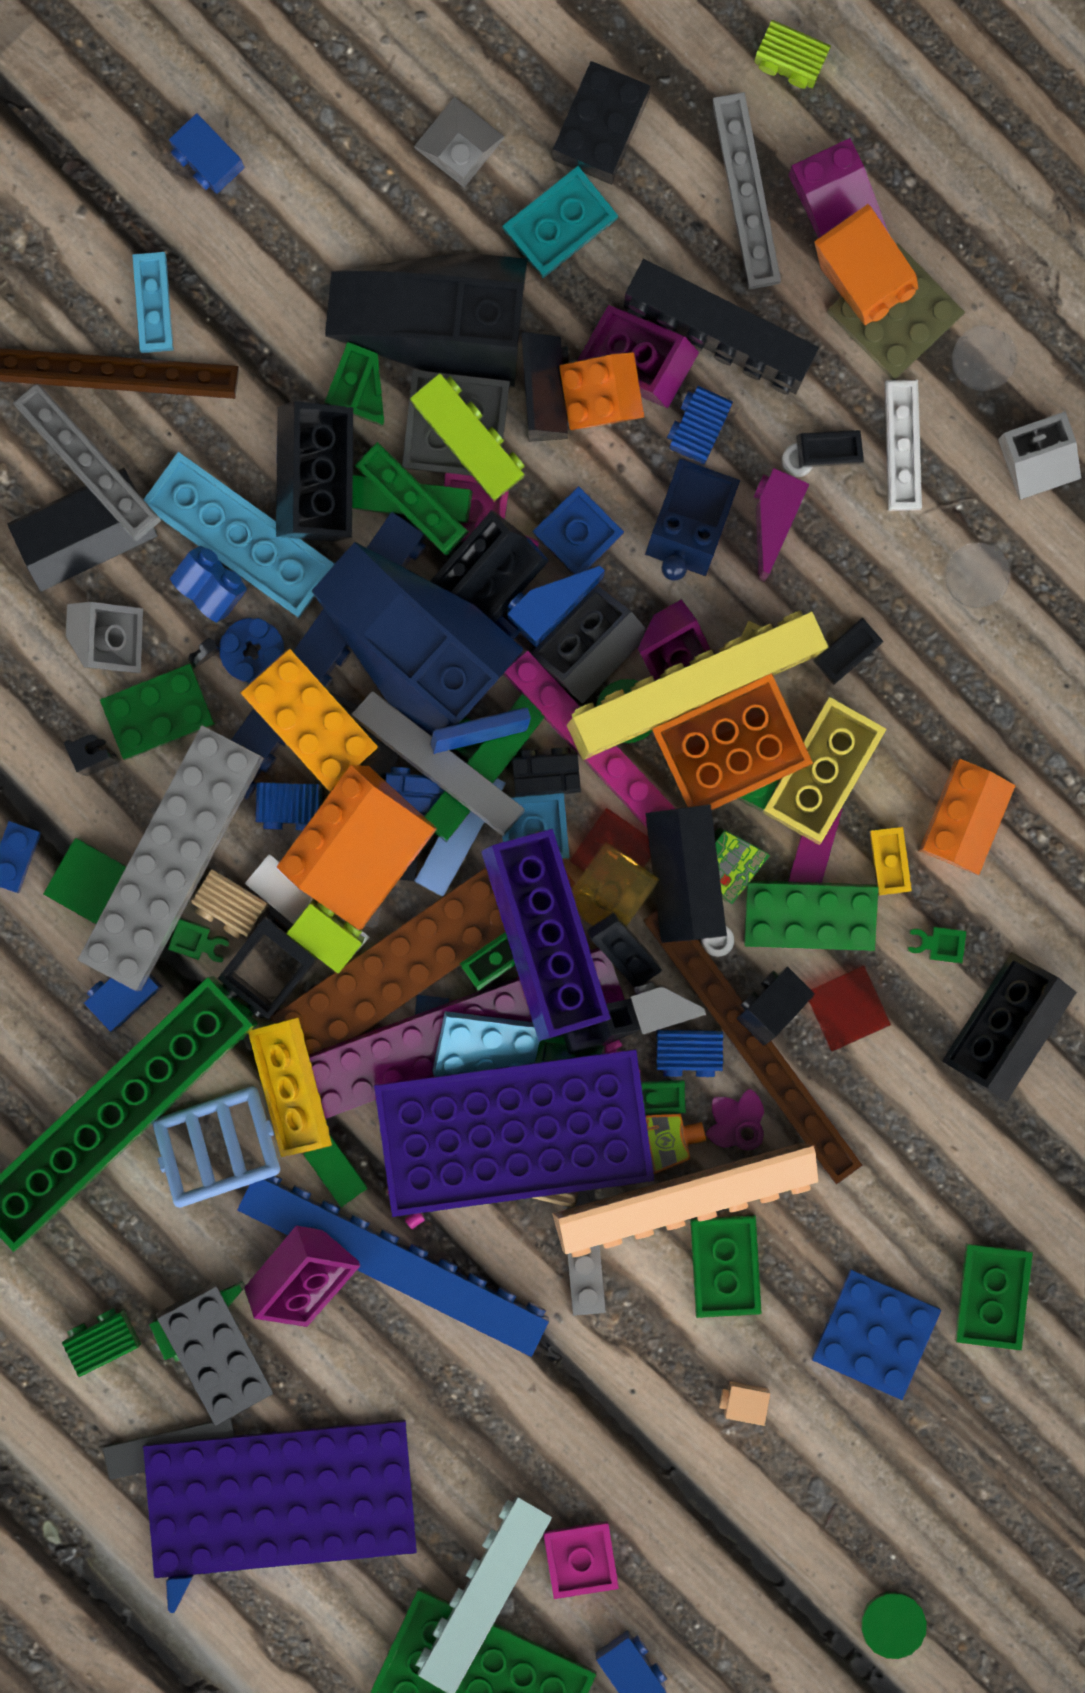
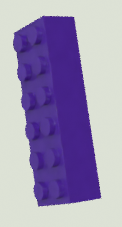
[481,828,611,1041]

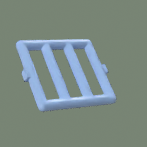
[153,1086,280,1208]

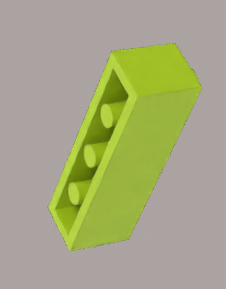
[410,373,525,502]

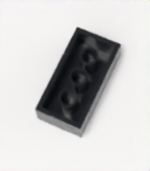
[276,401,353,542]

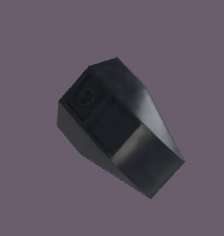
[325,252,528,388]

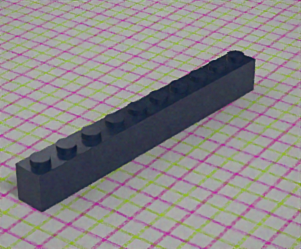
[231,512,426,800]

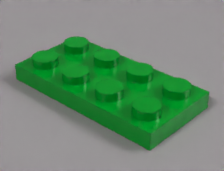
[744,880,879,951]

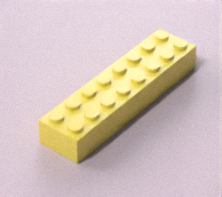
[566,610,829,761]

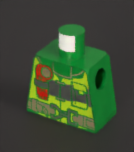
[714,828,770,904]

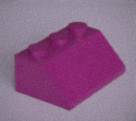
[244,1225,360,1327]

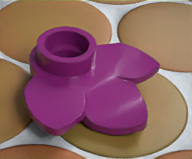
[706,1089,764,1151]

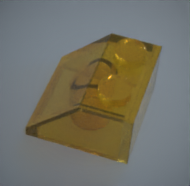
[572,842,659,926]

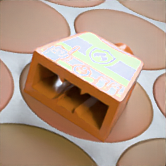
[645,1113,706,1174]

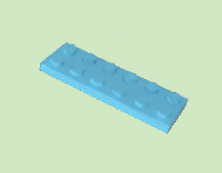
[143,452,335,618]

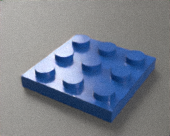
[811,1269,941,1400]

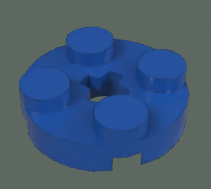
[220,618,285,683]

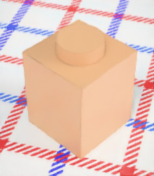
[719,1381,771,1426]

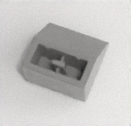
[998,411,1081,500]

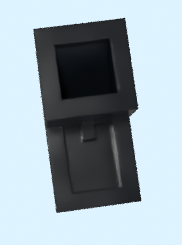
[563,999,640,1055]

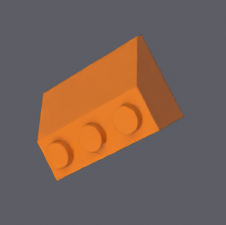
[918,759,1016,876]

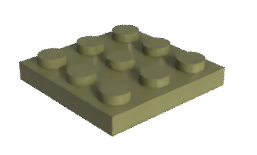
[827,243,965,380]

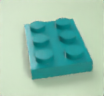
[502,166,618,279]

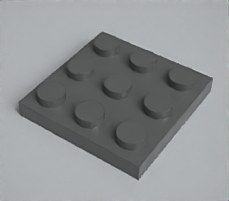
[402,370,510,476]

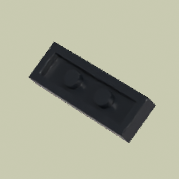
[587,912,663,987]

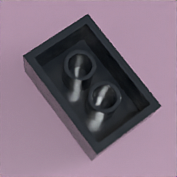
[553,61,651,185]

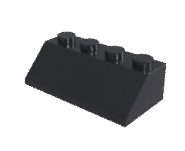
[942,952,1077,1102]

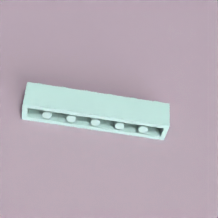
[416,1496,552,1693]

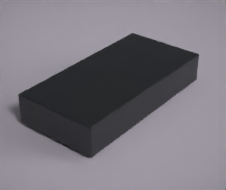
[796,430,864,468]
[813,618,884,685]

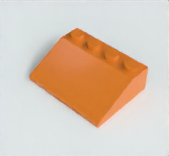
[652,673,813,810]
[276,765,437,930]

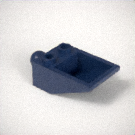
[645,459,740,581]

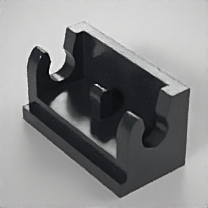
[63,735,119,776]

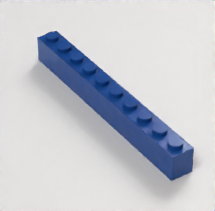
[237,1175,549,1357]

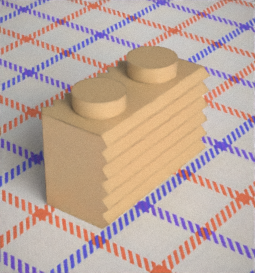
[191,869,269,939]

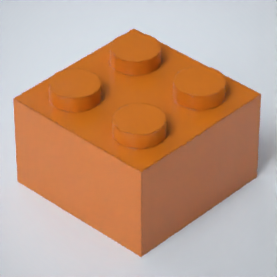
[559,352,644,430]

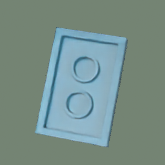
[432,1011,540,1076]

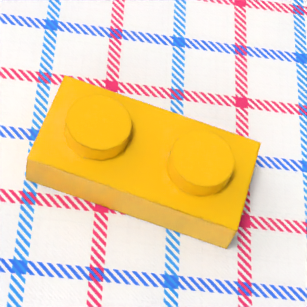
[869,827,912,896]

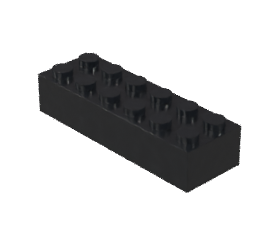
[624,258,819,395]

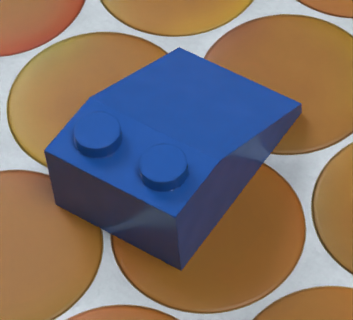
[507,566,605,648]

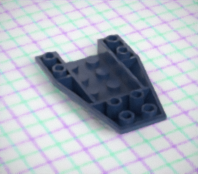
[312,542,524,736]

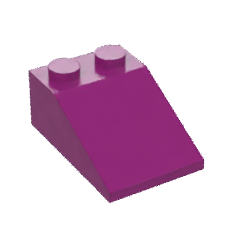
[788,138,889,238]
[577,305,699,409]
[753,468,809,582]

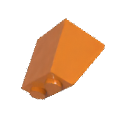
[814,204,919,326]

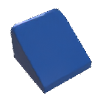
[166,1575,194,1613]

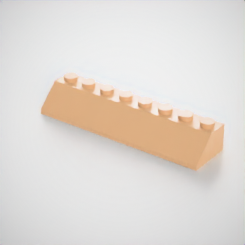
[552,1142,818,1257]

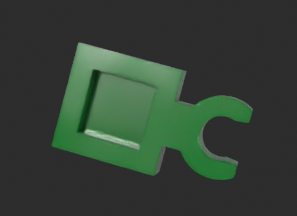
[168,917,230,962]
[907,927,967,964]

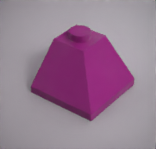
[638,599,711,681]

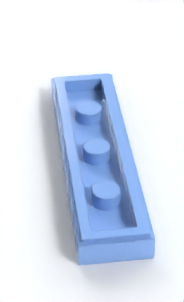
[415,778,506,897]

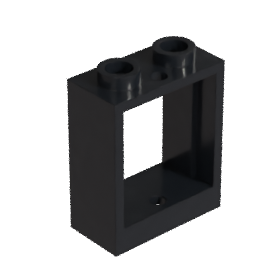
[217,914,318,1019]

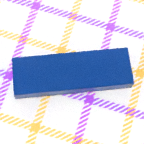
[430,708,531,754]

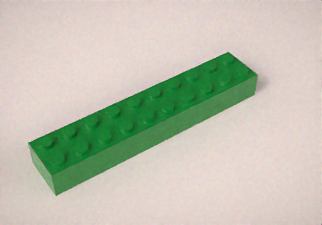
[0,976,258,1252]

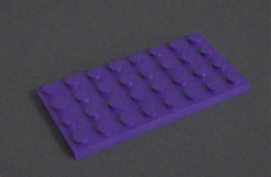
[374,1049,654,1217]
[143,1420,417,1579]

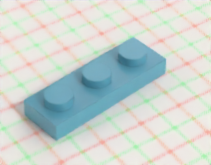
[132,252,174,353]

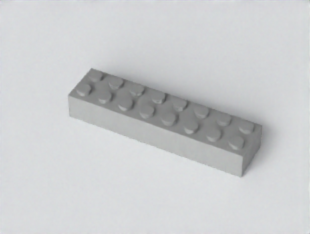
[78,725,264,991]

